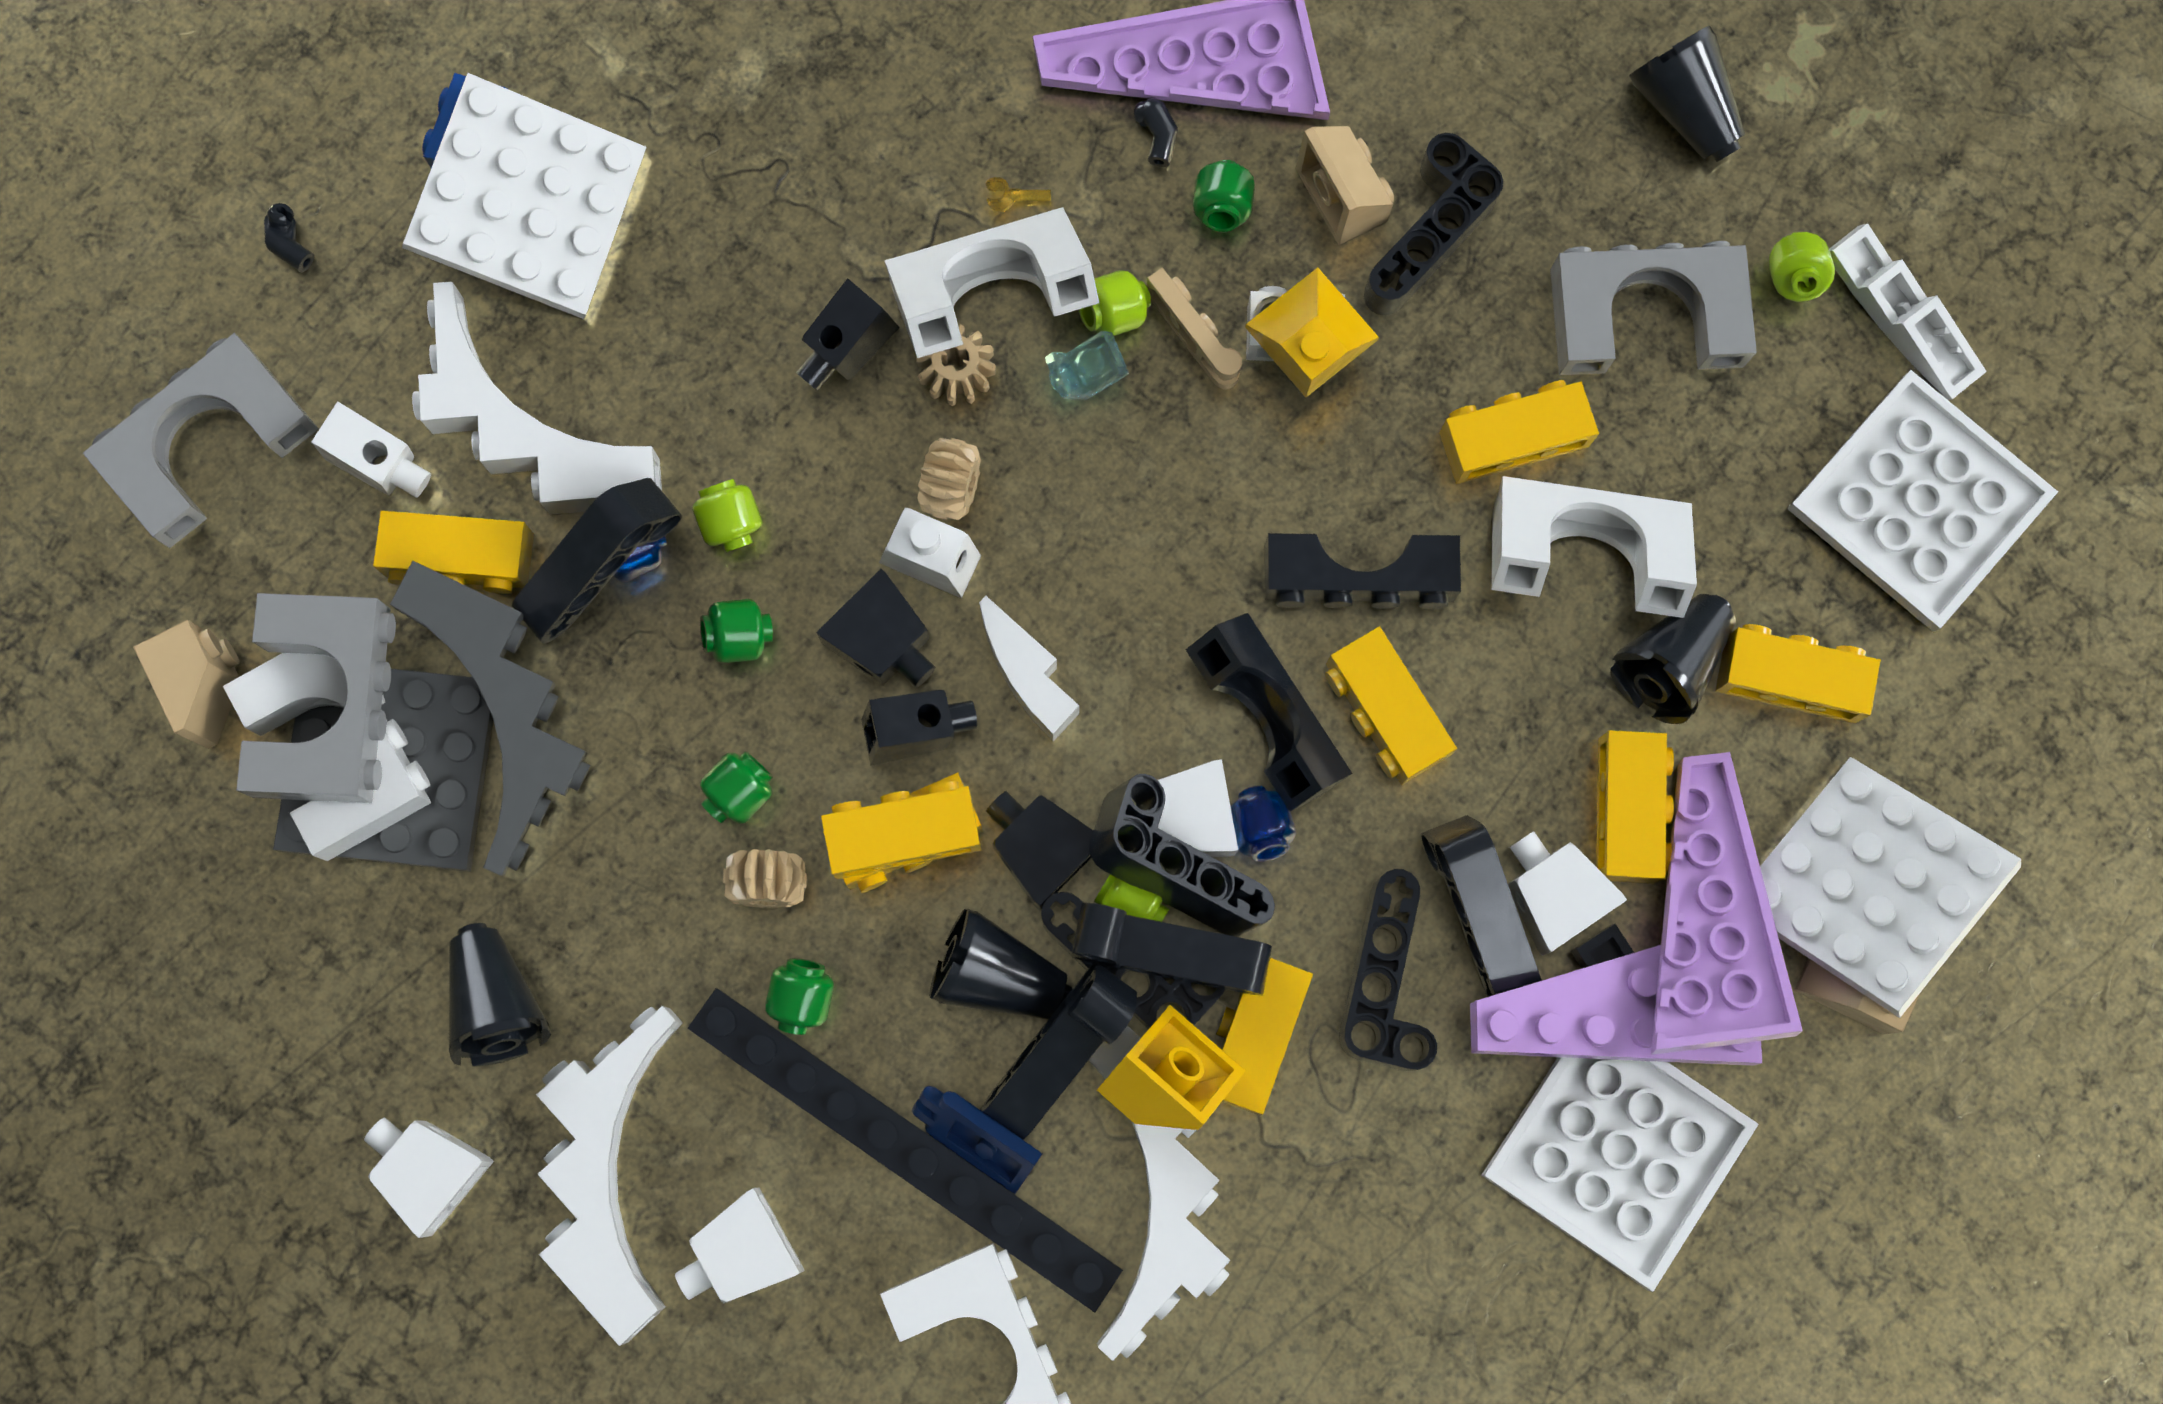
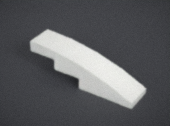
[1829,223,1987,400]

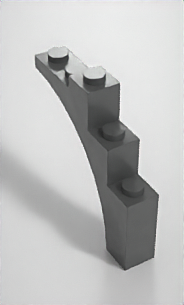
[390,560,591,876]

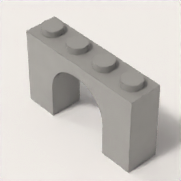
[1550,241,1757,375]
[83,333,319,548]
[236,593,396,803]

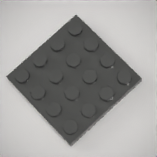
[273,669,494,872]

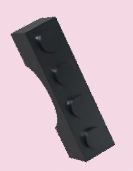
[1264,533,1461,609]
[1186,613,1353,812]

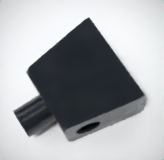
[796,278,900,391]
[816,569,936,688]
[861,690,977,765]
[986,791,1094,911]

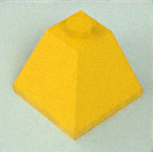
[1245,267,1379,397]
[1097,1005,1246,1130]

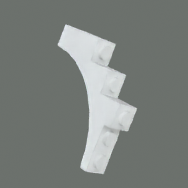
[412,282,662,515]
[536,1006,683,1346]
[1089,1026,1230,1361]

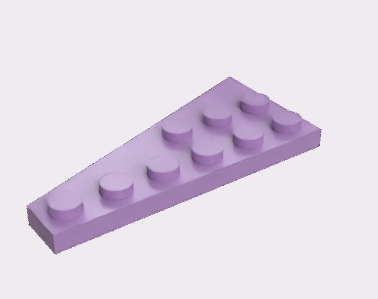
[1033,0,1330,120]
[1651,752,1803,1055]
[1470,945,1762,1066]

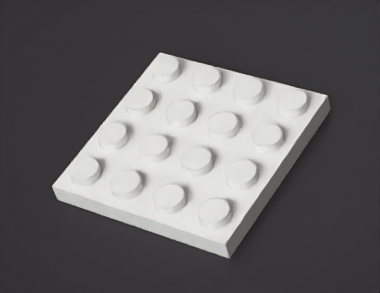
[402,73,646,319]
[1787,370,2058,632]
[1760,757,2021,1018]
[1481,1057,1759,1292]

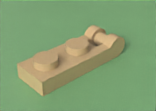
[1147,267,1242,389]

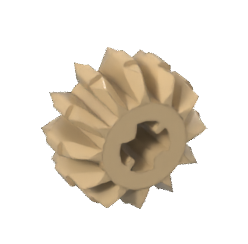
[916,324,996,406]
[917,438,981,520]
[722,849,807,909]

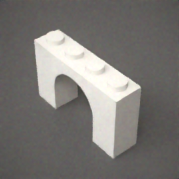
[885,207,1099,358]
[1491,476,1697,618]
[223,653,431,861]
[880,1243,1071,1404]

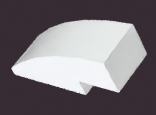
[979,596,1079,742]

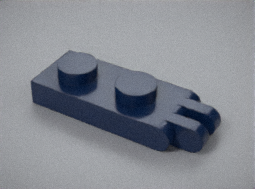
[912,1086,1043,1194]

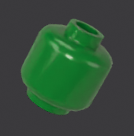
[1193,160,1255,232]
[700,599,773,663]
[700,751,773,824]
[765,958,834,1035]

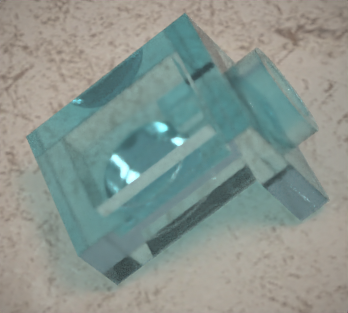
[1045,331,1129,400]

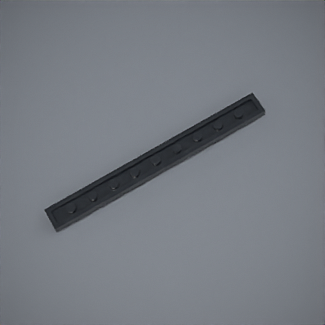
[687,988,1123,1313]

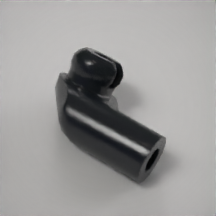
[1134,98,1178,167]
[264,203,314,272]

